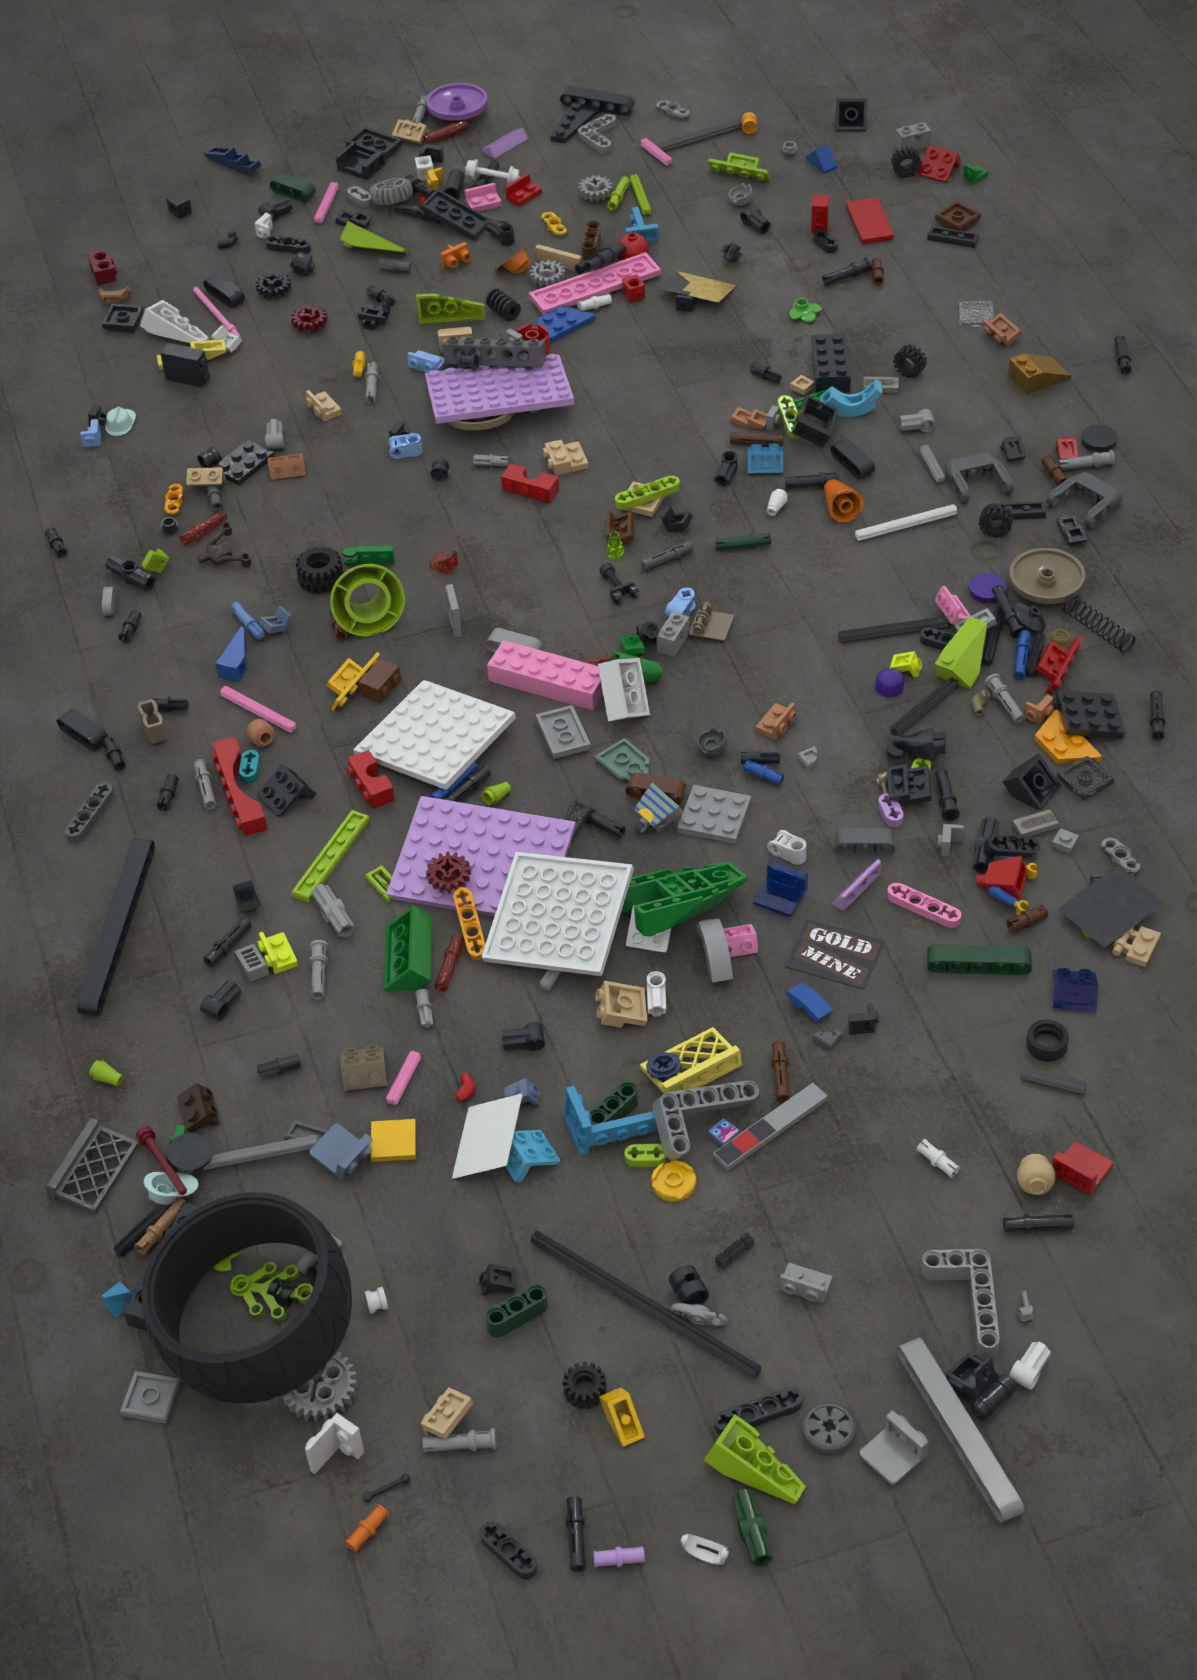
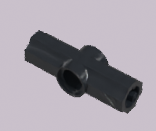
[105,554,156,590]
[973,817,999,874]

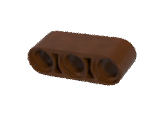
[582,221,601,260]
[625,772,686,805]

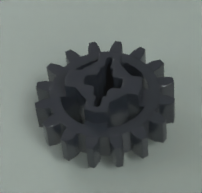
[255,271,291,298]

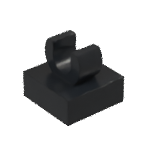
[88,404,108,427]
[389,421,410,445]

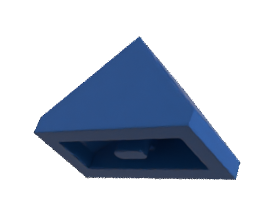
[806,145,837,173]

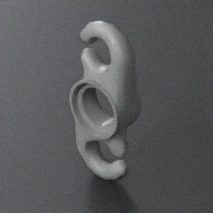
[656,100,690,118]
[1101,837,1141,874]
[670,1303,728,1327]

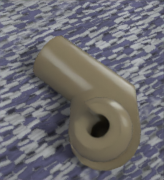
[971,690,990,716]

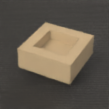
[790,375,815,395]

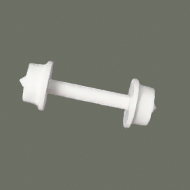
[464,159,520,185]

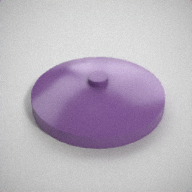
[426,83,488,121]

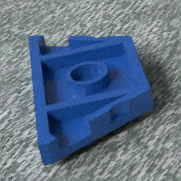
[536,306,596,343]

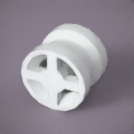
[364,1287,388,1314]

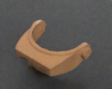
[98,286,131,305]

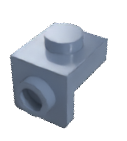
[259,606,291,634]
[504,1078,540,1106]

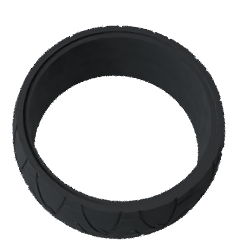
[141,1192,352,1404]

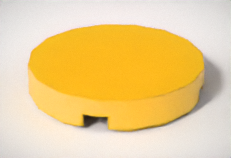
[651,1160,696,1202]

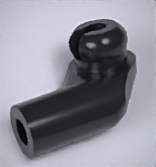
[217,231,238,248]

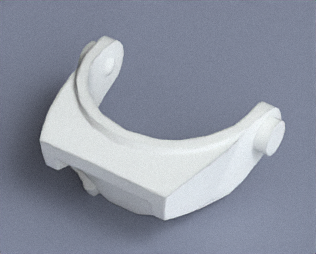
[681,1534,729,1565]

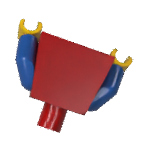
[976,856,1038,915]

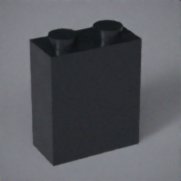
[160,343,210,388]

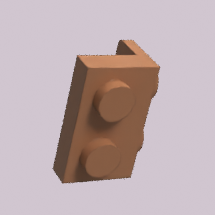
[982,313,1022,347]

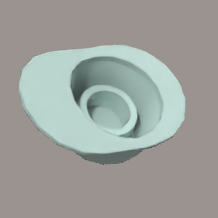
[105,406,136,436]
[143,1172,198,1205]

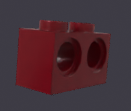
[87,250,118,286]

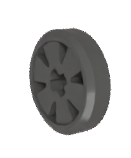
[802,1403,856,1455]

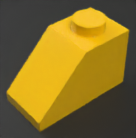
[599,1387,645,1447]

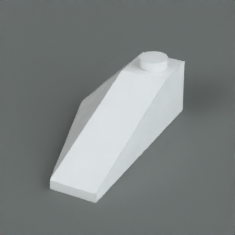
[140,300,209,343]

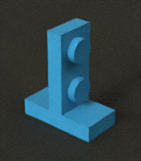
[625,207,659,242]

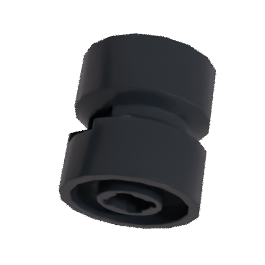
[668,1265,709,1305]

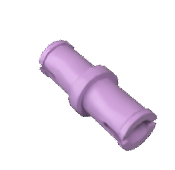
[593,1546,645,1567]

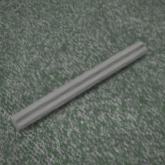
[203,1135,318,1170]

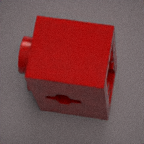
[811,194,829,233]

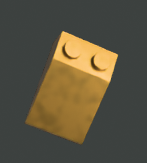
[1008,354,1071,394]

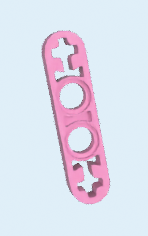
[887,883,961,928]

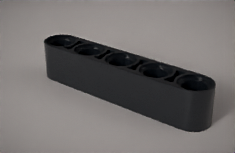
[560,86,635,116]

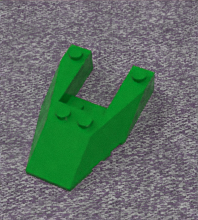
[621,862,748,937]

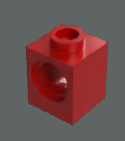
[622,274,645,303]

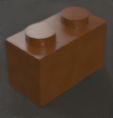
[359,659,401,703]

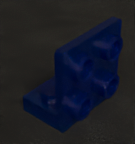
[753,860,808,917]
[1052,968,1098,1010]

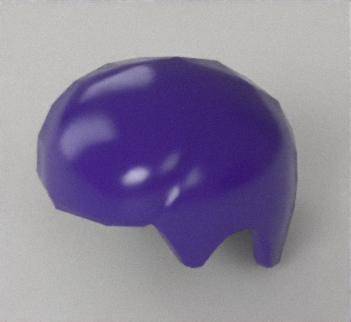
[875,668,904,697]

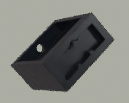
[792,395,838,448]

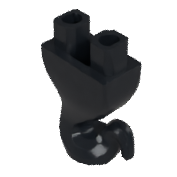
[886,728,946,759]

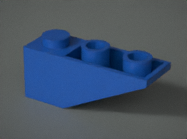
[215,626,247,682]

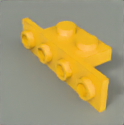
[326,652,380,711]

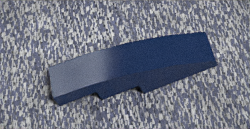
[204,146,262,173]

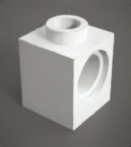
[415,156,433,181]

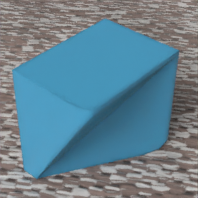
[102,1282,132,1317]

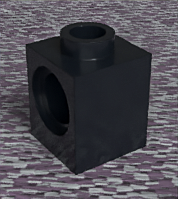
[166,192,192,219]

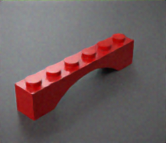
[211,737,267,836]

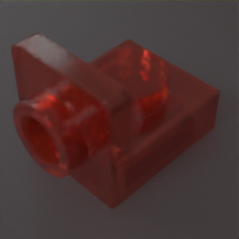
[429,550,458,575]

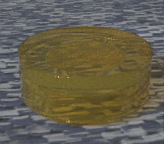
[1051,628,1071,646]

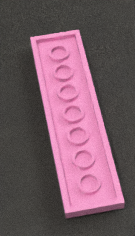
[529,252,661,315]

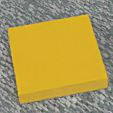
[371,1119,416,1162]

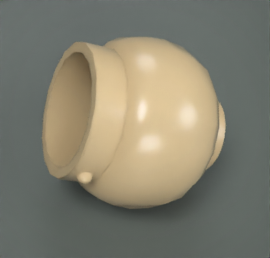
[1017,1154,1055,1195]

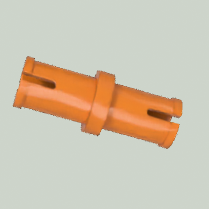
[345,1504,389,1552]

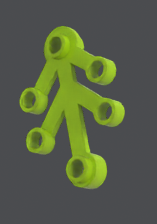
[230,1262,313,1322]

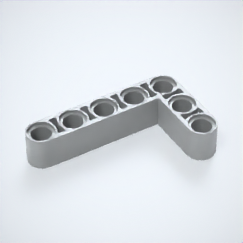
[653,1080,759,1161]
[921,1249,999,1360]

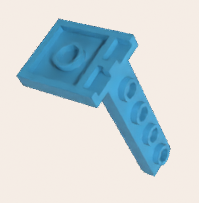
[563,1086,673,1156]

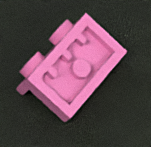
[465,183,502,212]
[723,924,758,957]

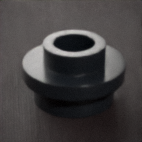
[160,517,179,533]

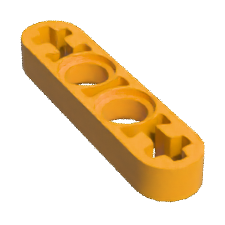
[453,887,486,961]

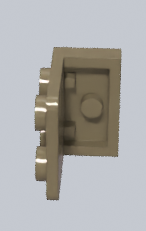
[341,1045,387,1091]

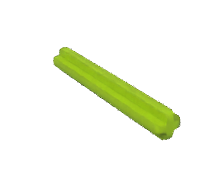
[630,174,651,216]

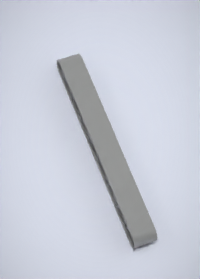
[897,1337,1025,1523]

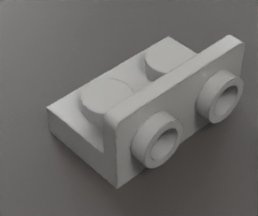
[779,1263,833,1303]

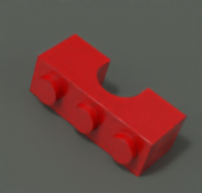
[501,464,559,503]
[346,750,395,809]

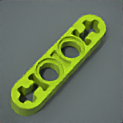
[615,476,680,510]

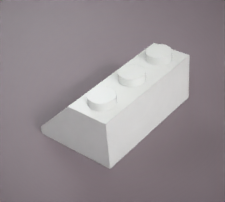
[598,658,650,722]

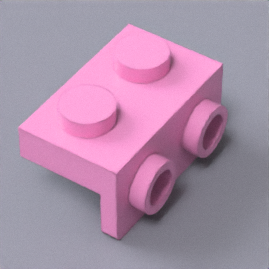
[935,586,971,624]

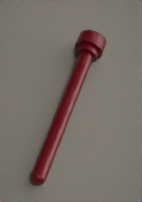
[136,1126,187,1195]

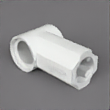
[647,971,666,1017]
[1009,1342,1051,1390]

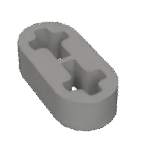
[347,186,373,207]
[102,586,116,616]

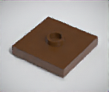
[935,201,981,231]

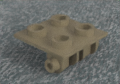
[688,602,735,641]

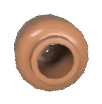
[246,719,275,747]

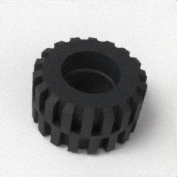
[296,546,343,594]

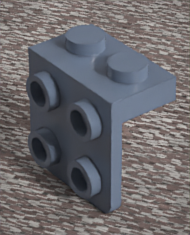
[309,1123,373,1180]

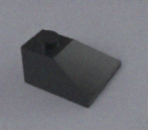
[1002,754,1061,810]

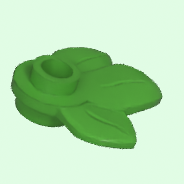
[789,298,822,323]

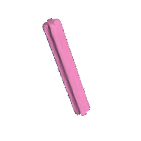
[314,182,339,224]

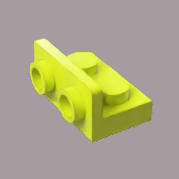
[257,932,298,974]

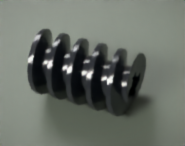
[486,288,521,321]

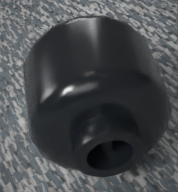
[290,252,315,276]

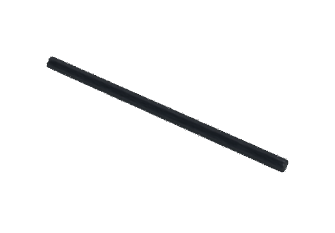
[531,1231,761,1378]

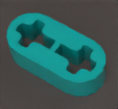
[239,750,260,783]

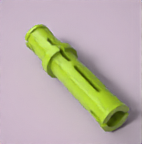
[607,176,630,211]

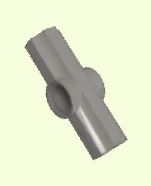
[312,884,355,938]

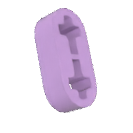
[878,793,904,827]

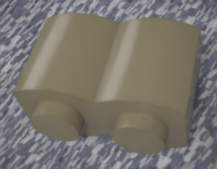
[138,699,166,744]

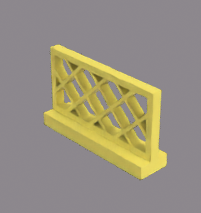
[640,1027,742,1094]

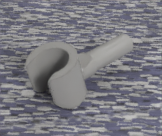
[1018,1291,1033,1322]

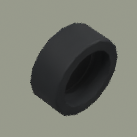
[1026,1019,1069,1062]

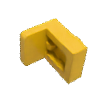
[426,168,444,190]

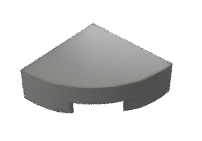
[797,746,817,770]

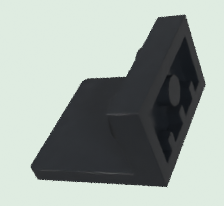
[257,764,316,817]

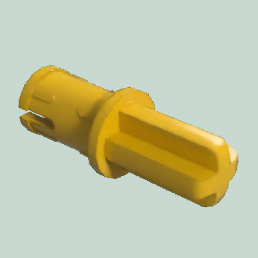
[352,351,366,377]

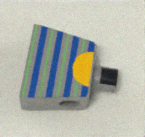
[634,783,684,834]

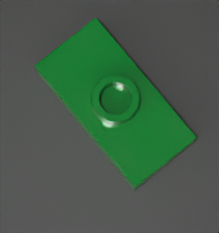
[620,634,645,655]

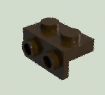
[177,1083,219,1133]

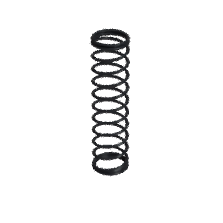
[1062,594,1136,653]

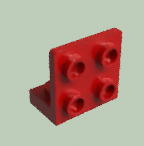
[918,145,961,183]
[1052,1141,1113,1195]

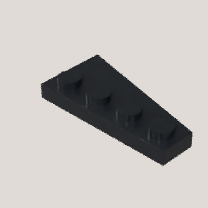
[550,102,600,143]

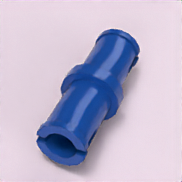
[743,759,785,786]

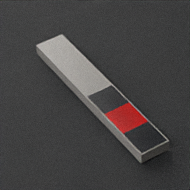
[713,1083,828,1171]

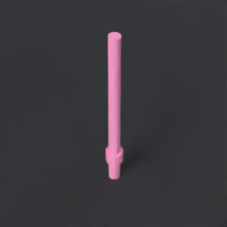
[193,287,242,340]

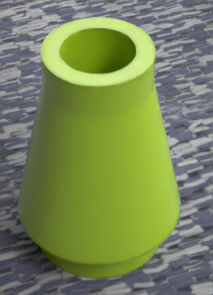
[481,782,511,806]
[89,1060,123,1087]

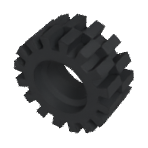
[891,146,922,178]
[893,344,927,378]
[979,503,1014,538]
[563,1362,606,1409]

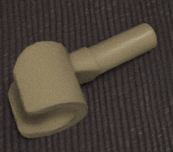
[877,772,888,794]

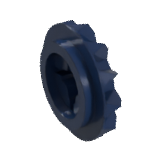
[646,1052,681,1081]

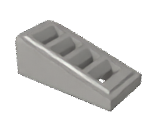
[234,944,269,982]

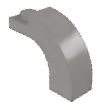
[696,919,733,983]

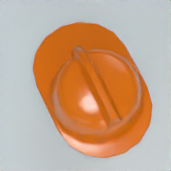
[495,246,532,274]

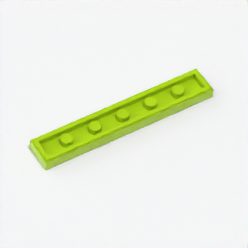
[291,810,370,903]

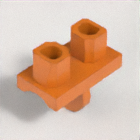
[440,242,471,269]

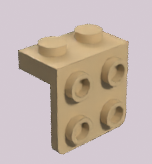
[438,327,472,353]

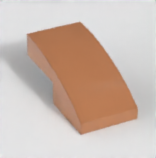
[730,407,767,429]

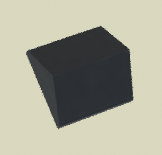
[835,98,867,131]

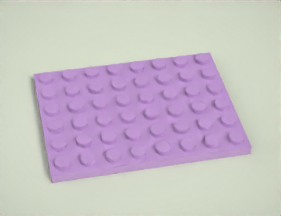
[425,354,574,424]
[386,796,576,917]

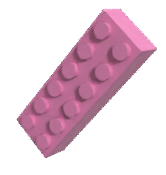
[487,640,603,710]

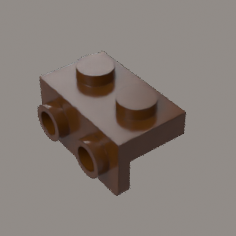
[605,511,634,547]

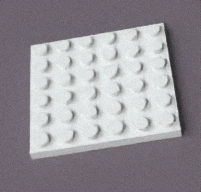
[353,680,516,790]
[482,852,634,976]

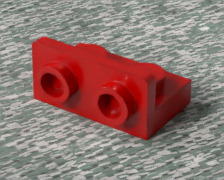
[505,173,542,207]

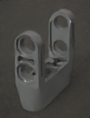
[945,452,1014,503]
[1046,472,1122,528]

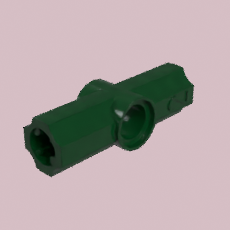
[732,1489,773,1567]

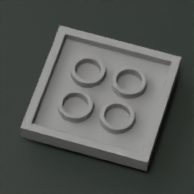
[677,785,751,844]

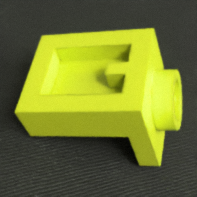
[890,651,922,678]

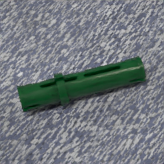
[715,533,771,551]

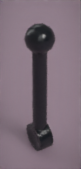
[362,1474,410,1502]

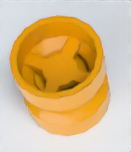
[741,112,758,134]

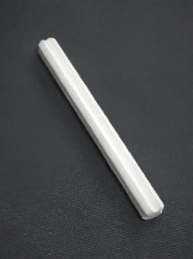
[855,504,957,541]

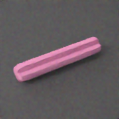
[641,138,672,166]
[386,1051,421,1106]

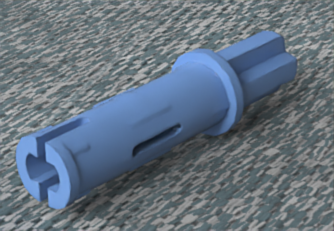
[230,601,265,640]

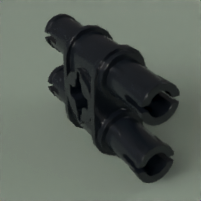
[575,243,626,275]

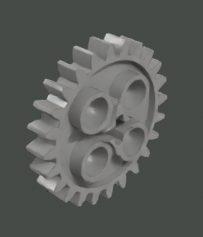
[282,1352,358,1422]

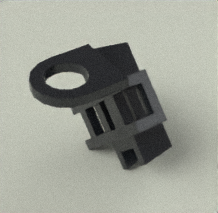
[357,292,391,330]

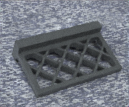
[47,1118,138,1214]

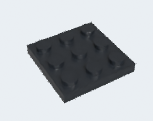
[1056,690,1125,738]

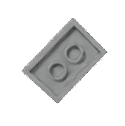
[536,705,591,759]

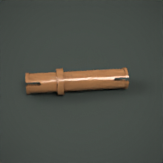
[134,1197,185,1255]

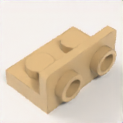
[392,119,430,145]
[305,390,342,422]
[186,468,226,486]
[421,1387,473,1440]

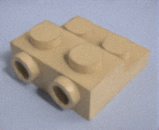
[542,440,589,476]
[595,981,647,1028]

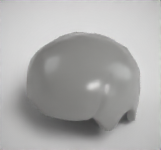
[728,183,753,206]

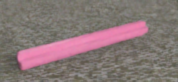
[220,686,297,733]

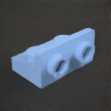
[407,350,448,373]

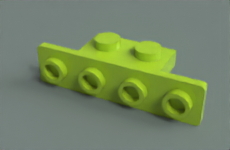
[708,152,770,181]

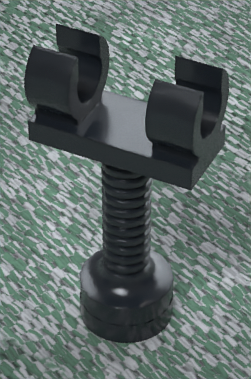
[599,563,639,605]

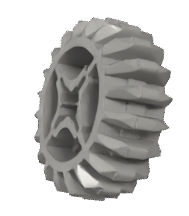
[370,178,413,206]

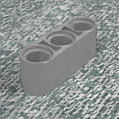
[485,628,543,653]

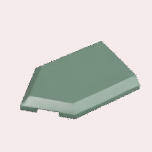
[594,738,650,780]

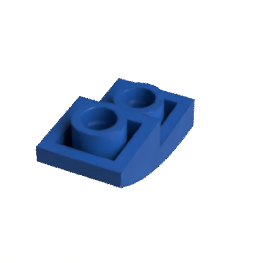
[786,982,833,1023]

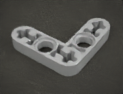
[578,114,616,154]

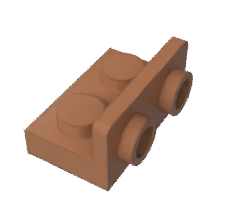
[268,453,306,480]
[755,702,797,741]

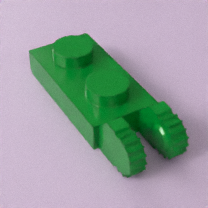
[342,546,395,566]

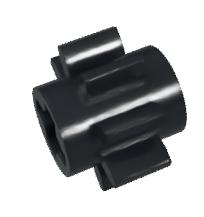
[721,242,743,263]

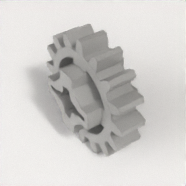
[578,175,613,201]
[530,260,566,287]

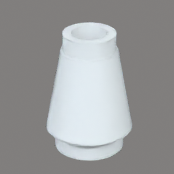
[766,489,788,516]

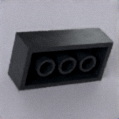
[811,333,851,393]

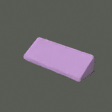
[481,128,528,158]
[832,859,881,910]

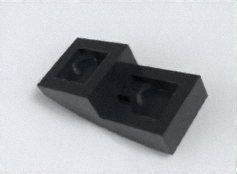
[335,209,372,228]
[1057,514,1088,545]

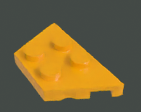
[1035,709,1102,765]

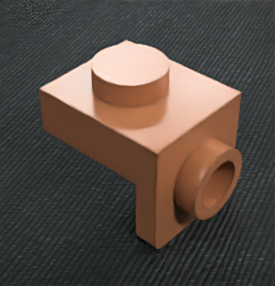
[1024,695,1054,725]

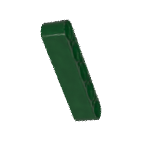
[927,944,1032,975]

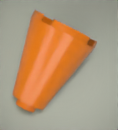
[824,479,864,523]

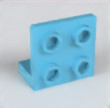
[505,1130,561,1182]

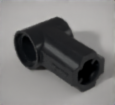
[258,197,292,222]
[740,206,771,234]
[486,219,515,246]
[714,451,738,487]
[636,621,660,641]
[200,980,241,1021]
[501,1022,545,1051]

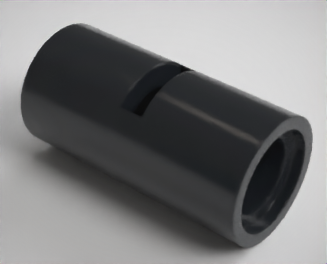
[444,169,465,199]

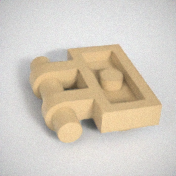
[1112,926,1161,968]

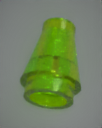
[606,531,624,559]

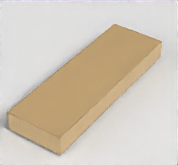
[535,244,582,272]

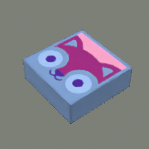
[708,1118,740,1146]

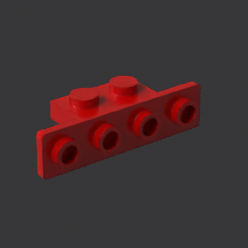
[1035,634,1082,694]

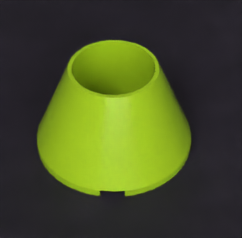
[330,564,405,637]

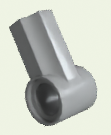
[899,409,936,432]
[265,419,284,450]

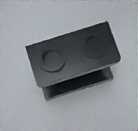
[336,142,386,180]

